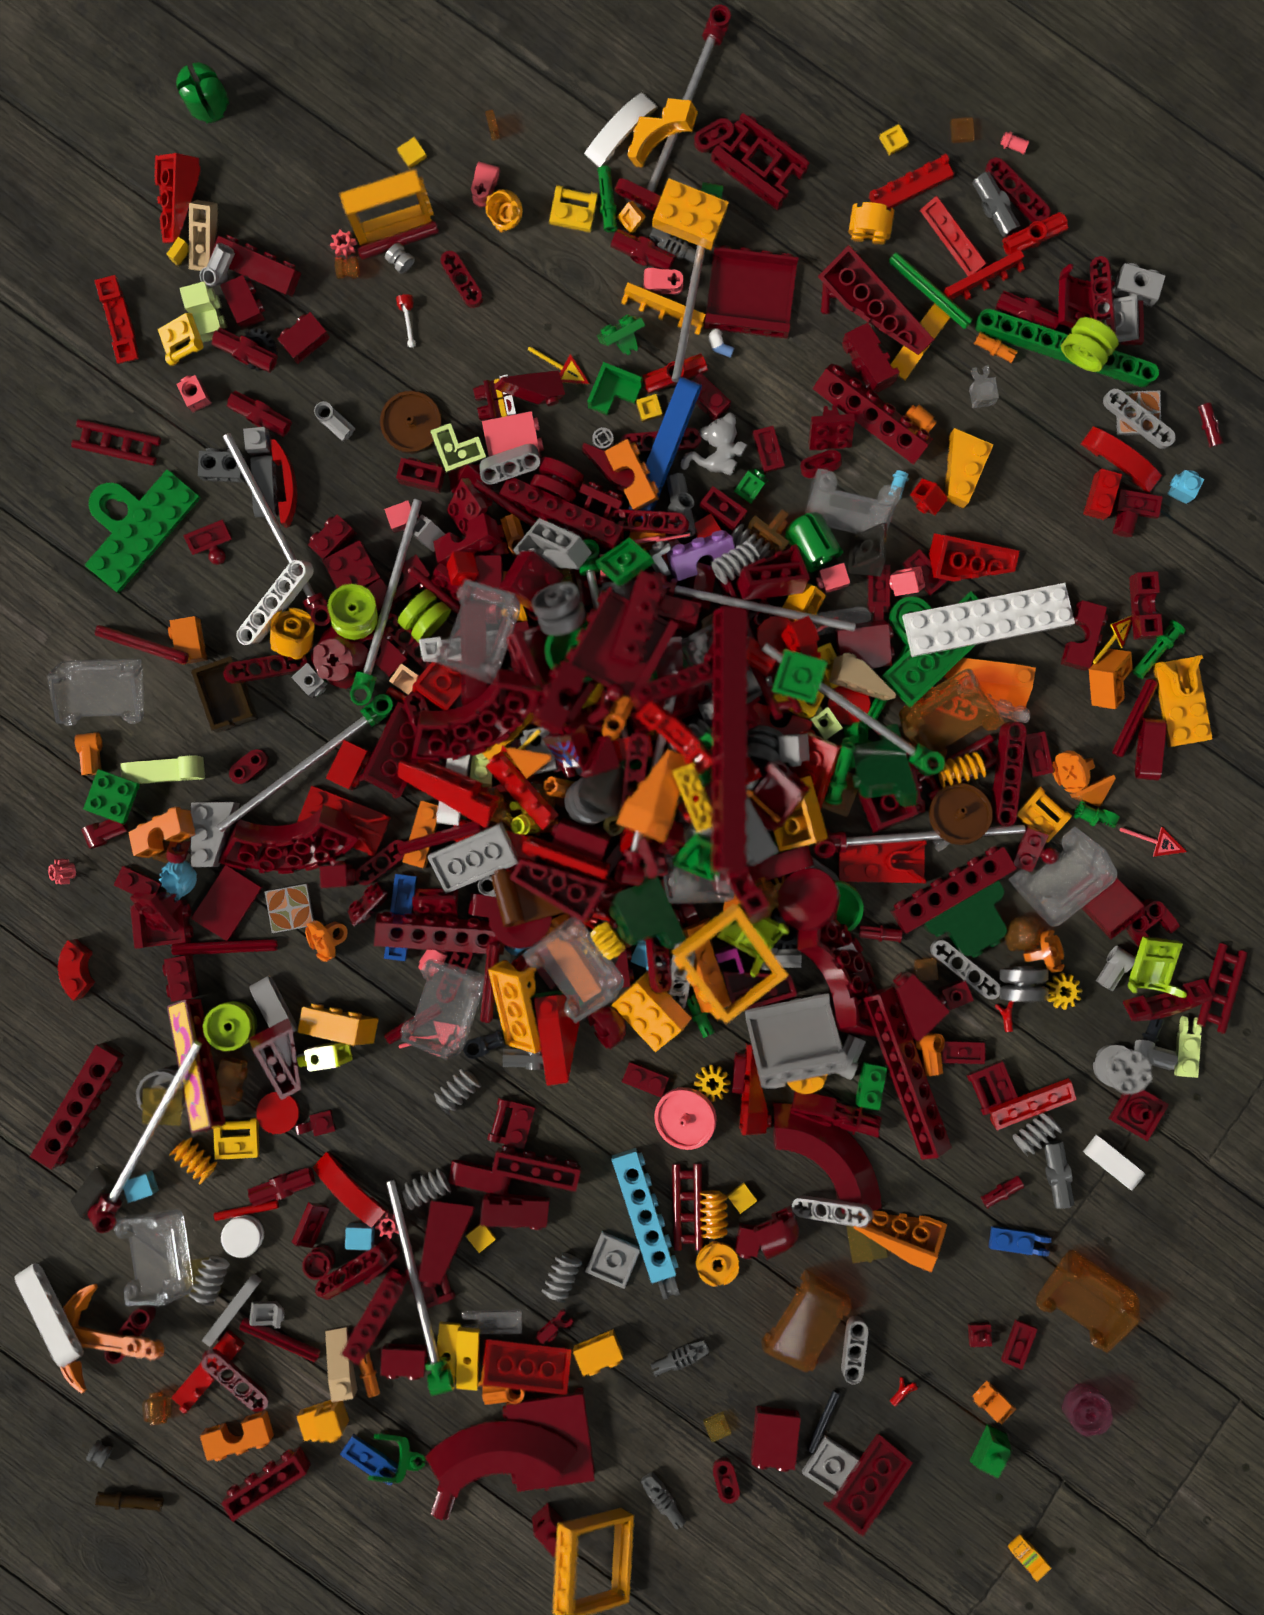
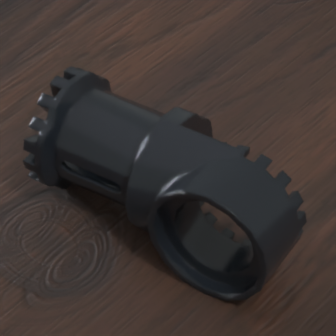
[463,1029,506,1059]

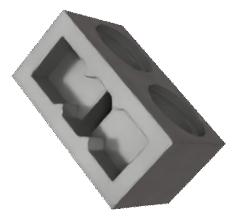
[198,448,246,483]

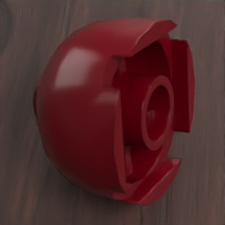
[587,1005,626,1049]

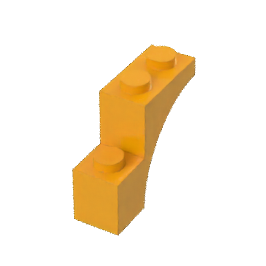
[628,98,698,168]

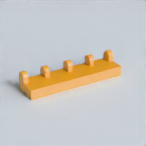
[621,283,706,335]

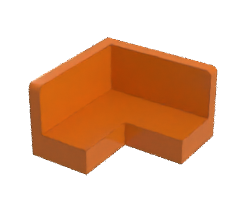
[1089,649,1133,709]

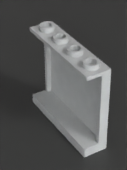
[745,993,847,1087]

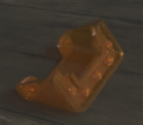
[899,669,1005,767]
[1036,1250,1140,1353]
[761,1269,852,1373]

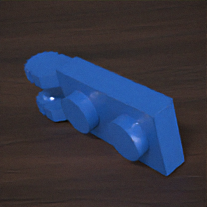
[989,1226,1052,1256]
[340,1434,398,1486]

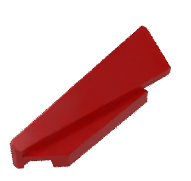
[398,759,500,827]

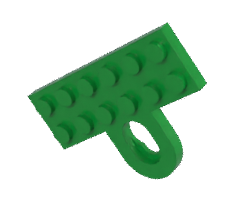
[85,469,201,593]
[881,591,979,708]

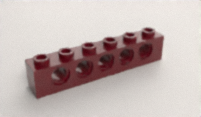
[812,363,933,465]
[499,477,624,552]
[891,845,1017,934]
[374,912,505,955]
[30,1043,125,1170]

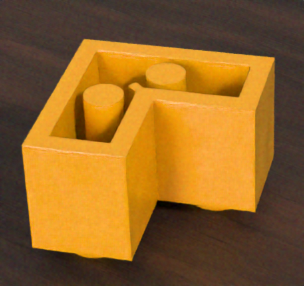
[297,1400,349,1442]

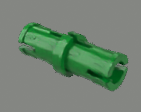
[686,994,715,1038]

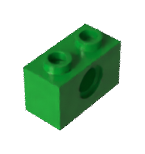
[855,1061,887,1110]

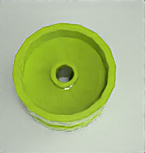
[1061,317,1119,372]
[328,584,378,640]
[397,589,451,643]
[203,1001,257,1051]

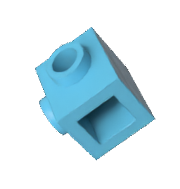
[1168,470,1204,504]

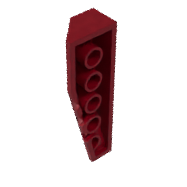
[818,245,935,355]

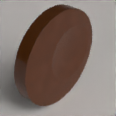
[380,391,442,454]
[929,783,992,845]

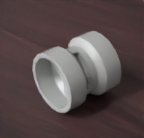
[385,243,415,274]
[593,428,614,451]

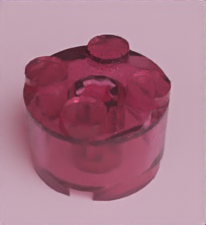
[1062,1384,1113,1437]

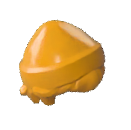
[485,189,522,233]

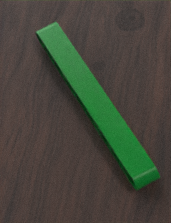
[975,309,1159,387]

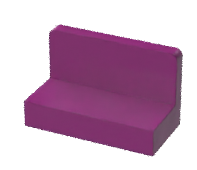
[715,945,744,974]

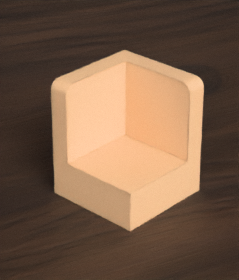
[389,664,419,695]

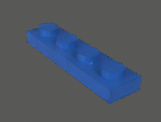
[384,874,417,961]

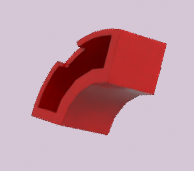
[781,615,821,659]
[58,939,95,1001]

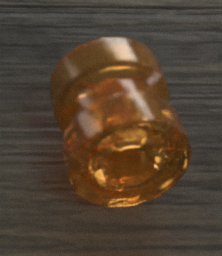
[335,257,360,279]

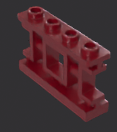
[711,113,810,211]
[627,661,713,734]
[341,1265,408,1365]

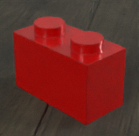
[1083,469,1122,520]
[326,740,371,790]

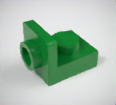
[734,468,768,504]

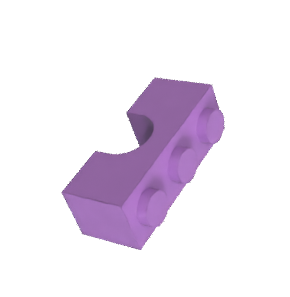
[666,530,735,581]

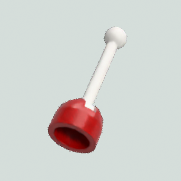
[396,294,416,348]

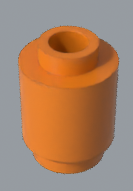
[905,404,937,432]

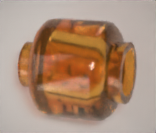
[142,1392,172,1426]

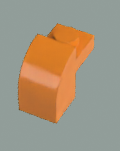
[972,1381,1016,1424]

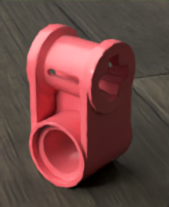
[471,161,500,207]
[643,268,684,295]

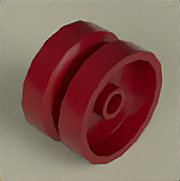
[530,457,584,504]

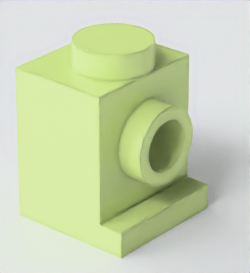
[809,707,843,740]

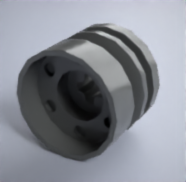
[746,725,784,781]

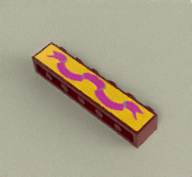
[167,999,226,1133]

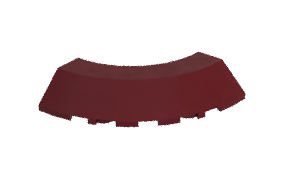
[411,669,541,761]
[218,804,359,874]
[797,915,877,1037]
[773,1102,882,1214]
[425,1420,578,1495]

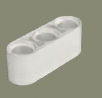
[1083,1135,1145,1191]

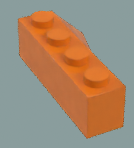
[682,918,732,1013]

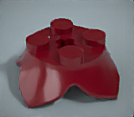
[311,626,369,689]

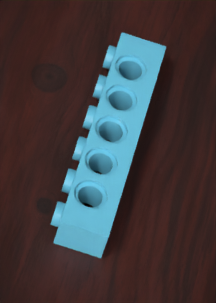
[612,1148,679,1283]

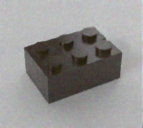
[190,656,258,733]

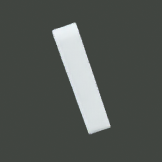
[237,560,314,645]
[437,754,472,826]
[15,1263,83,1368]

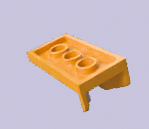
[1153,655,1213,747]
[488,960,541,1054]

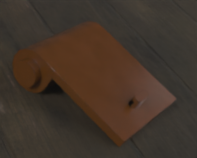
[491,864,565,927]

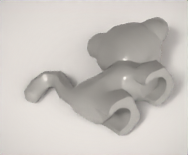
[680,413,747,476]

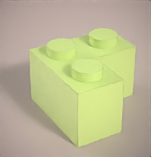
[180,282,227,342]
[431,423,486,473]

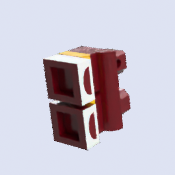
[473,374,516,420]

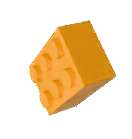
[652,178,728,250]
[773,776,828,852]
[612,971,692,1052]

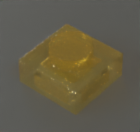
[703,1411,732,1442]

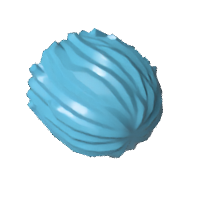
[159,860,197,900]

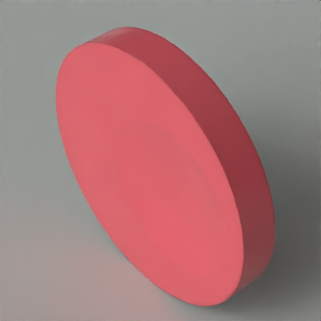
[655,1087,717,1150]

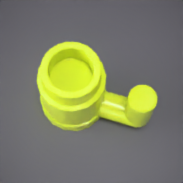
[510,801,541,835]

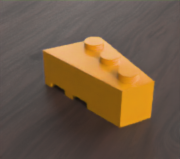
[945,428,993,508]
[298,1003,379,1045]

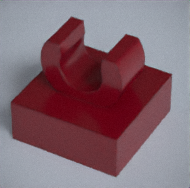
[968,1322,992,1347]

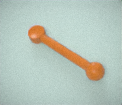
[747,789,781,822]

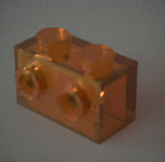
[217,1057,248,1107]

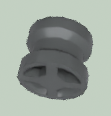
[658,1276,680,1300]
[86,1440,113,1468]

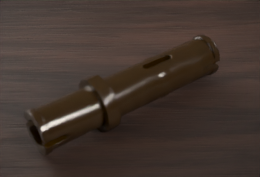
[95,1491,164,1512]

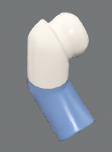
[708,329,734,358]

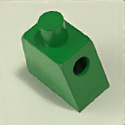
[970,1424,1012,1478]

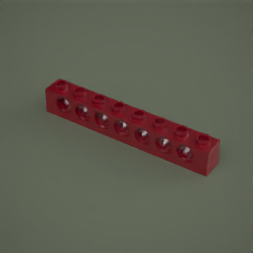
[863,987,952,1160]

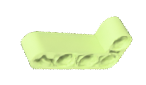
[120,756,205,784]

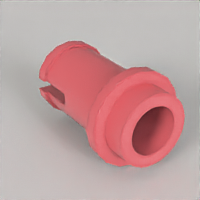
[1000,131,1029,154]

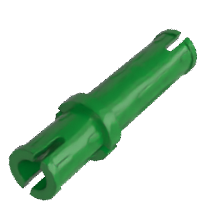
[597,166,617,233]

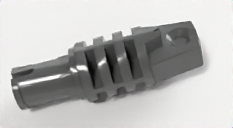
[649,228,706,263]
[651,1340,710,1377]
[641,1472,686,1529]

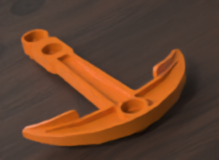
[59,1284,164,1393]

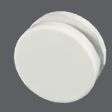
[221,1215,264,1258]

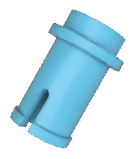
[888,470,909,499]

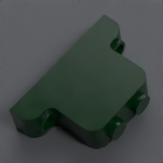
[849,724,918,807]
[609,864,686,949]
[922,880,1007,958]

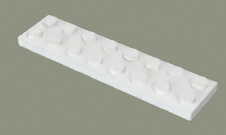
[902,583,1075,657]

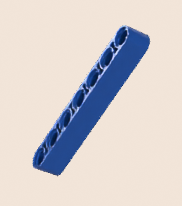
[628,377,702,522]

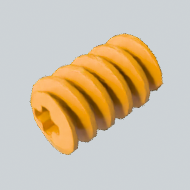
[938,752,986,787]
[169,1137,217,1185]
[700,1190,728,1238]

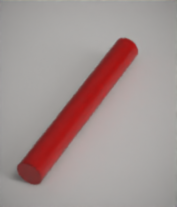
[214,1200,279,1221]

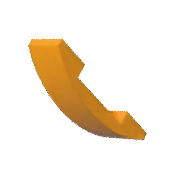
[891,303,950,381]

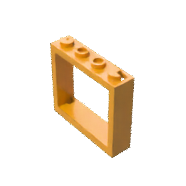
[340,170,434,246]
[671,904,788,1023]
[553,1508,634,1615]

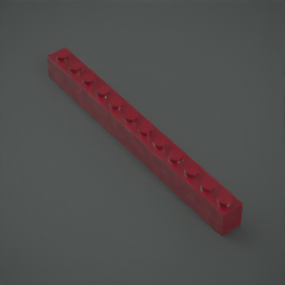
[712,606,749,873]

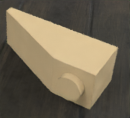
[189,200,218,271]
[829,653,896,701]
[325,1327,357,1402]

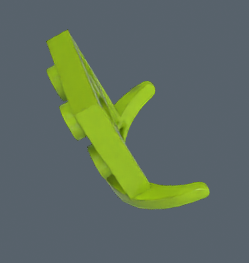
[717,904,788,977]
[1128,937,1187,998]

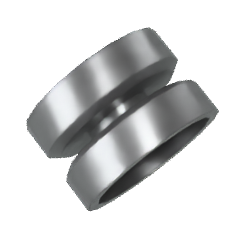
[532,582,586,635]
[564,773,620,826]
[1000,966,1048,1001]
[136,1068,186,1119]

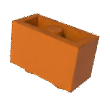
[168,616,207,665]

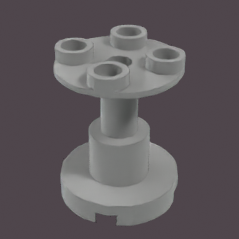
[1093,1044,1152,1094]

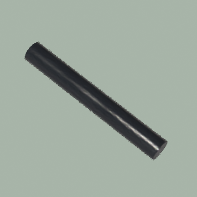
[807,1390,841,1453]

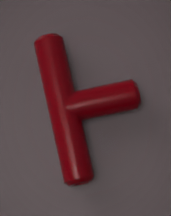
[821,283,836,315]

